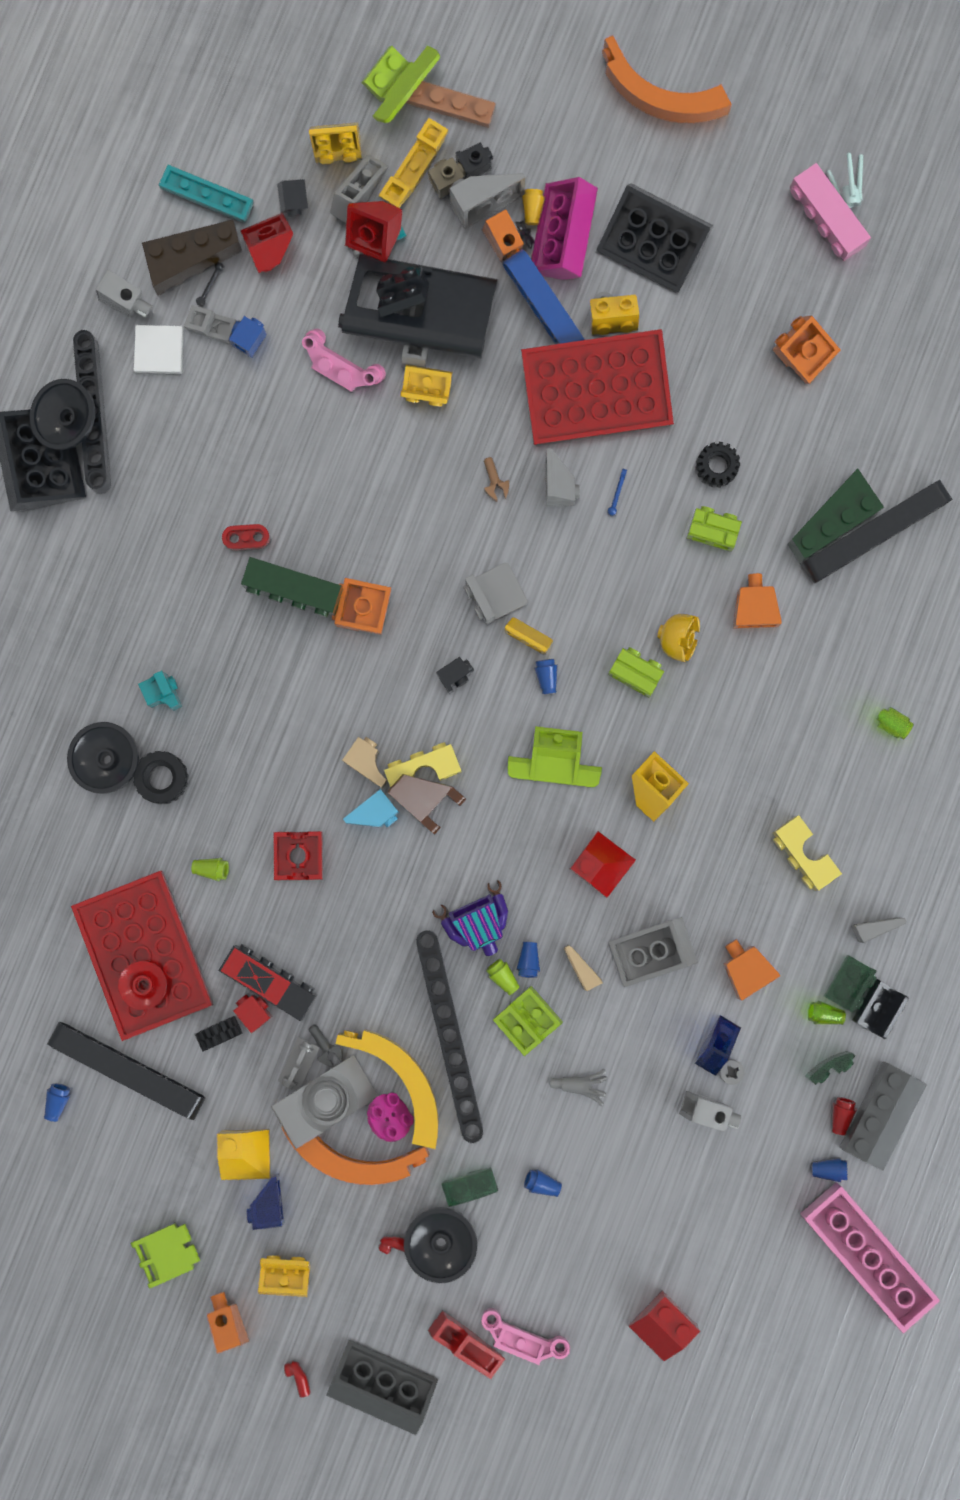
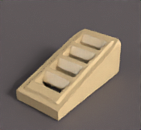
[564,945,603,991]

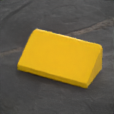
[504,617,553,655]

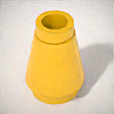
[522,189,545,225]

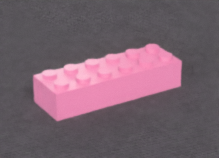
[800,1182,940,1334]

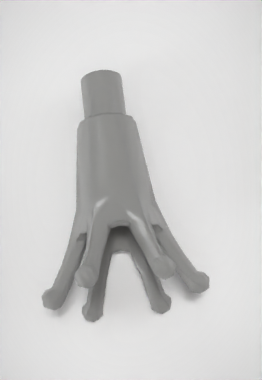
[550,1069,607,1106]

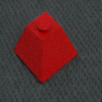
[345,201,403,262]
[240,213,293,273]
[569,831,636,898]

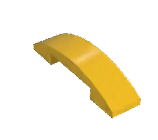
[379,118,448,208]

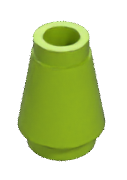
[191,858,229,882]
[486,959,520,995]

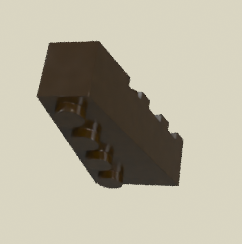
[142,219,242,296]

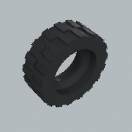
[133,751,188,804]

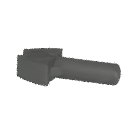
[309,1025,342,1067]

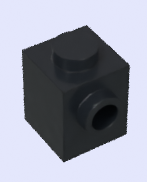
[277,179,308,216]

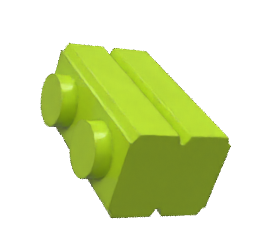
[686,506,742,552]
[608,647,664,698]

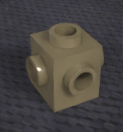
[428,157,466,199]

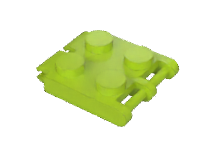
[130,1222,200,1289]

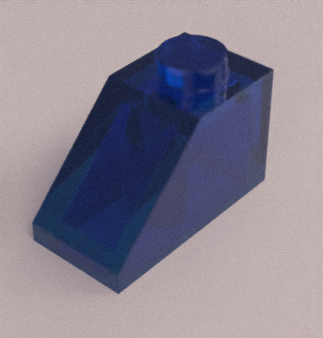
[695,1015,741,1076]
[247,1174,284,1230]

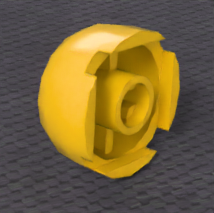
[657,614,700,662]

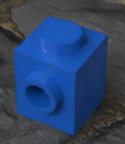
[229,316,267,358]

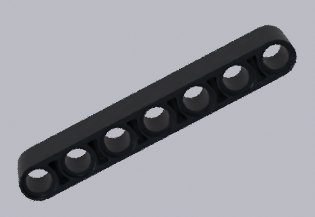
[73,330,111,494]
[802,480,953,584]
[47,1022,206,1120]

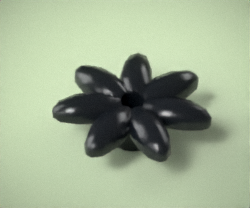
[515,220,535,249]

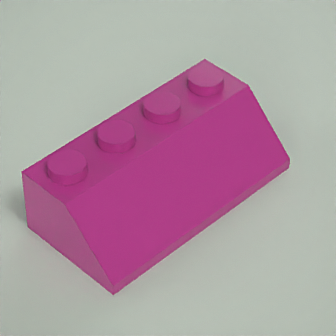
[531,177,598,280]

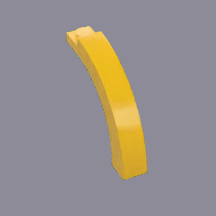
[335,1029,439,1149]

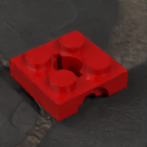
[273,831,323,880]

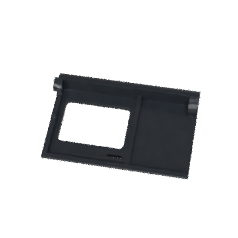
[338,254,498,359]

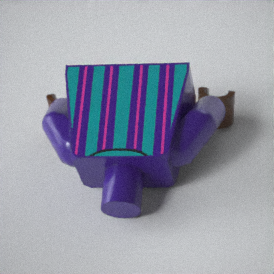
[433,880,508,956]

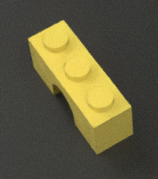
[384,742,462,787]
[773,815,842,891]

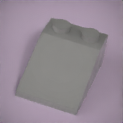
[450,173,525,229]
[609,917,698,987]

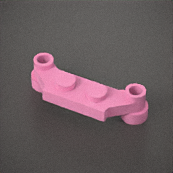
[302,328,386,391]
[482,1308,570,1365]

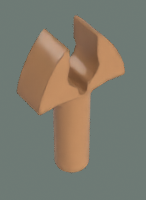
[484,457,509,502]

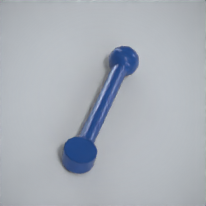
[608,468,627,516]

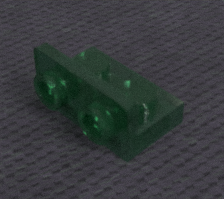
[823,955,877,1013]

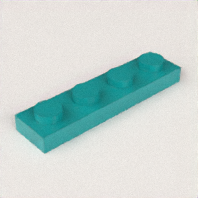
[159,165,254,223]

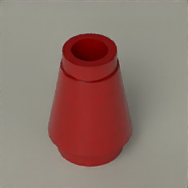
[832,1097,857,1136]

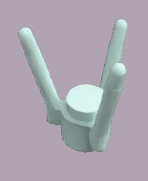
[826,152,863,208]

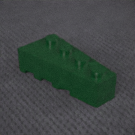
[787,468,884,564]
[241,557,343,618]

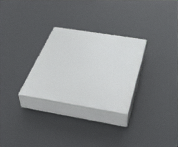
[134,325,184,374]

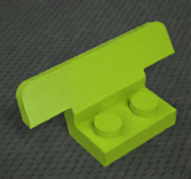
[361,45,440,123]
[508,726,602,787]

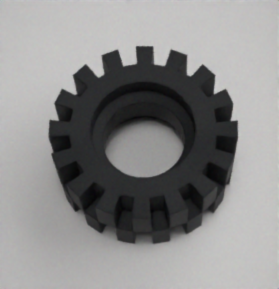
[696,441,740,487]
[195,1016,243,1052]

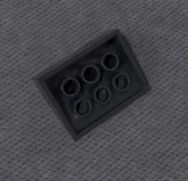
[596,183,714,293]
[0,410,86,512]

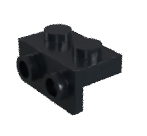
[852,979,909,1039]

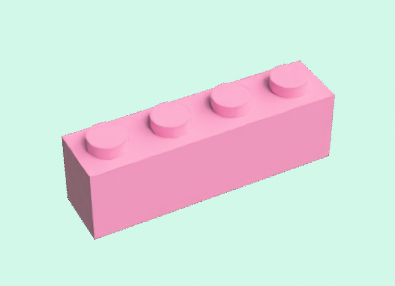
[790,163,871,261]

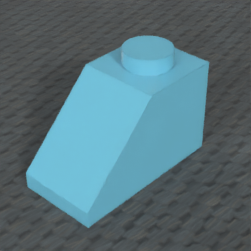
[343,789,399,828]

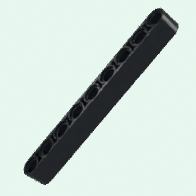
[416,930,483,1143]

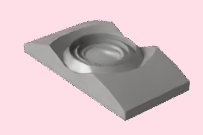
[271,1055,378,1149]

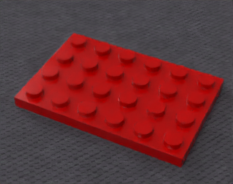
[521,329,674,445]
[71,871,213,1041]

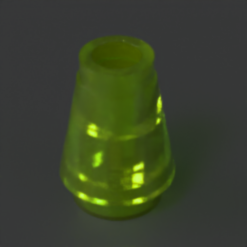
[808,1001,846,1025]

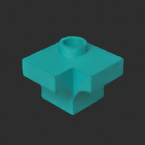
[138,670,183,710]

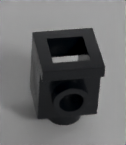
[456,142,493,179]
[436,657,474,694]

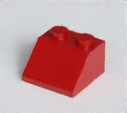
[628,1290,700,1361]

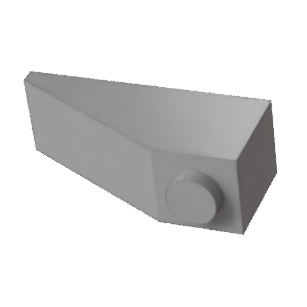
[330,155,388,223]

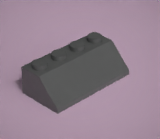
[839,1061,927,1171]
[326,1340,439,1435]

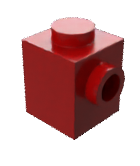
[233,994,273,1033]

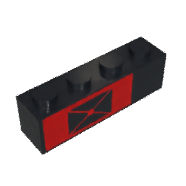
[218,944,318,1021]

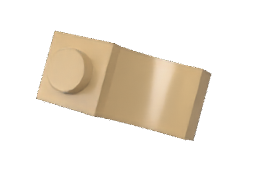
[342,737,388,789]

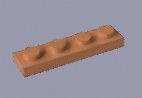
[406,81,496,128]

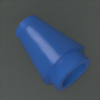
[534,659,558,694]
[516,942,540,978]
[44,1083,71,1122]
[812,1158,847,1183]
[524,1169,562,1197]

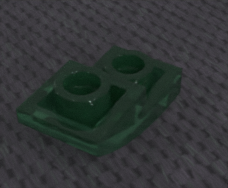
[805,1051,855,1085]
[441,1167,498,1207]

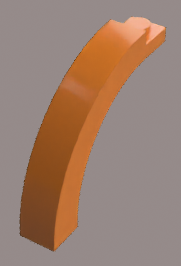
[602,35,732,123]
[281,1127,429,1185]

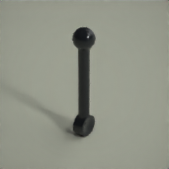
[196,262,224,307]

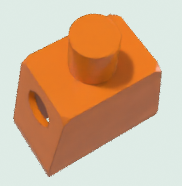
[482,209,524,261]
[733,573,782,629]
[723,939,780,1001]
[207,1292,249,1354]

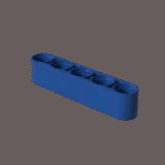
[502,249,585,344]

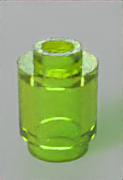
[876,706,914,740]

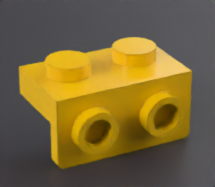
[590,295,639,335]
[400,365,453,406]
[258,1255,310,1297]

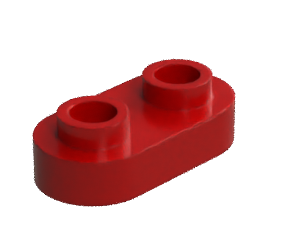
[222,524,270,551]

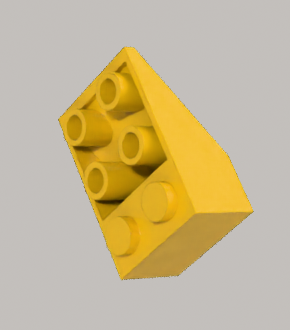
[309,122,362,164]

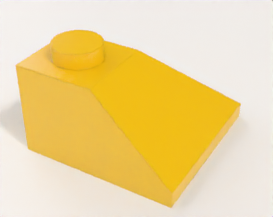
[632,751,689,822]
[217,1129,270,1180]

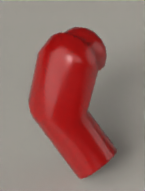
[378,1236,404,1254]
[284,1361,311,1397]

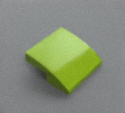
[493,986,563,1056]

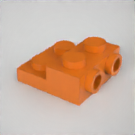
[772,316,841,384]
[332,578,392,635]

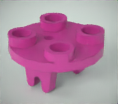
[367,1093,414,1142]

